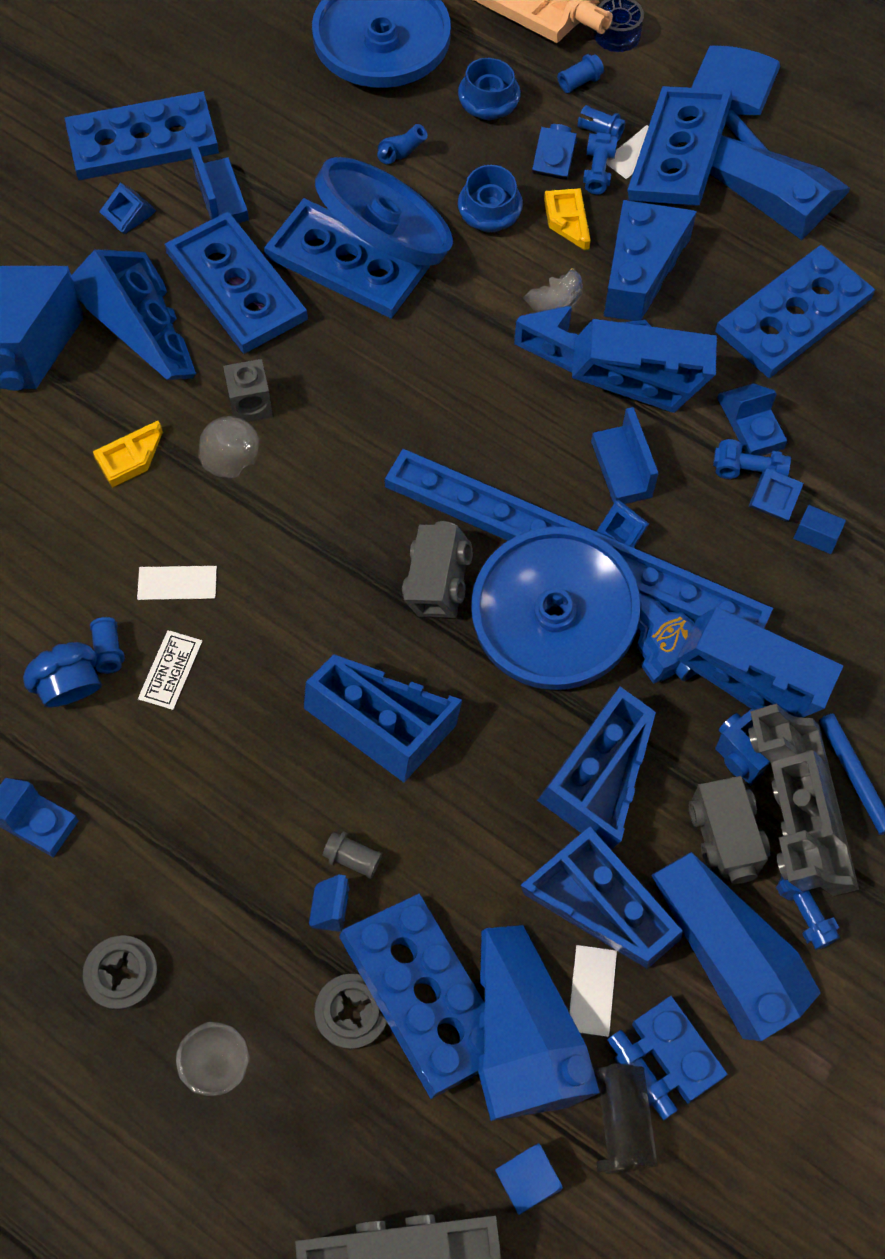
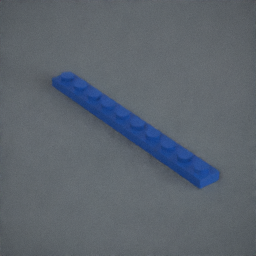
[385,449,773,628]

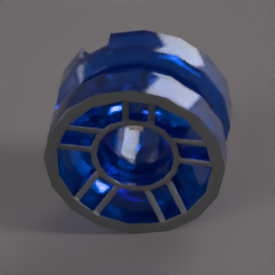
[594,0,644,52]

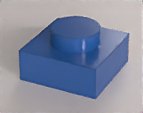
[748,468,804,521]

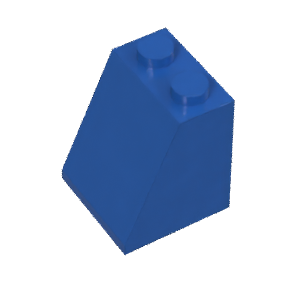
[0,266,83,391]

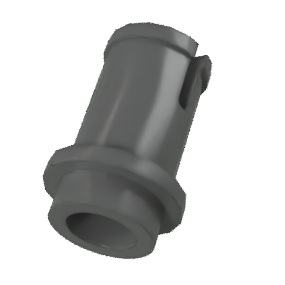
[322,831,383,879]

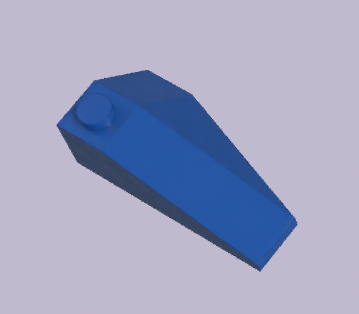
[478,925,600,1121]

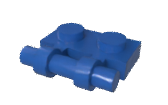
[607,996,728,1121]

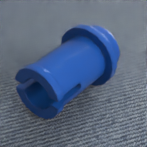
[557,54,604,93]
[578,105,625,141]
[90,617,125,674]

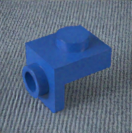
[532,124,577,180]
[715,708,770,786]

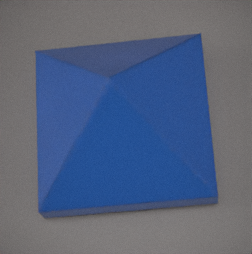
[596,500,649,548]

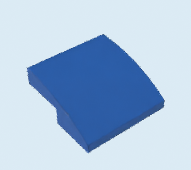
[691,46,780,115]

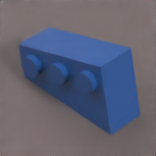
[604,200,697,321]
[572,319,717,413]
[677,607,843,718]
[304,654,462,783]
[537,686,656,850]
[520,826,683,969]

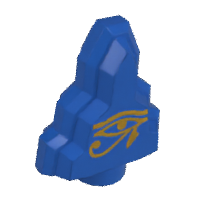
[637,592,697,684]

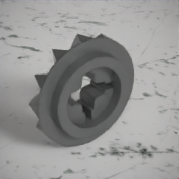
[83,935,158,1010]
[314,974,387,1050]

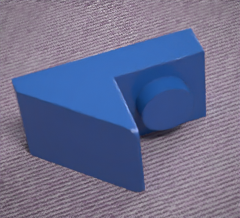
[514,306,578,373]
[717,383,787,456]
[0,778,79,858]

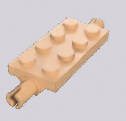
[474,0,613,43]

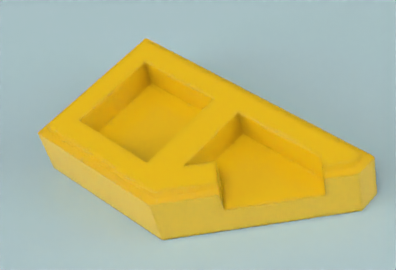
[544,188,590,250]
[92,421,163,488]

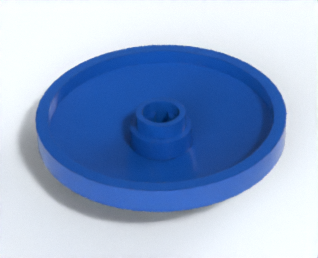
[312,0,451,88]
[315,157,453,266]
[471,527,640,690]

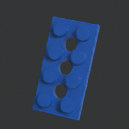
[627,86,732,205]
[64,91,219,181]
[264,198,430,319]
[165,211,308,354]
[715,245,876,378]
[339,893,485,1099]

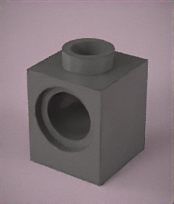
[223,359,273,424]

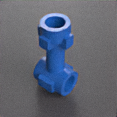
[583,132,618,194]
[713,439,791,479]
[776,875,840,950]

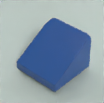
[99,182,156,234]
[793,505,846,554]
[309,875,349,932]
[495,1143,563,1215]

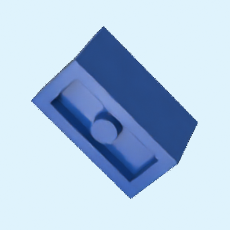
[190,144,249,223]
[591,407,658,504]

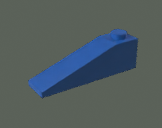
[710,135,850,240]
[71,250,196,380]
[651,852,821,1041]

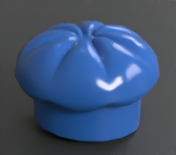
[458,58,521,121]
[458,165,523,232]
[23,642,102,708]

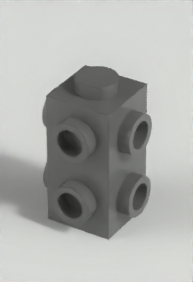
[402,521,473,618]
[689,776,770,884]

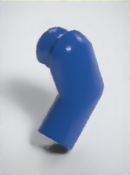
[377,124,428,164]

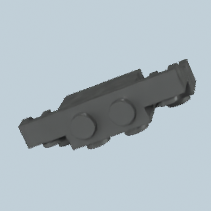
[749,703,859,896]
[295,1214,501,1259]

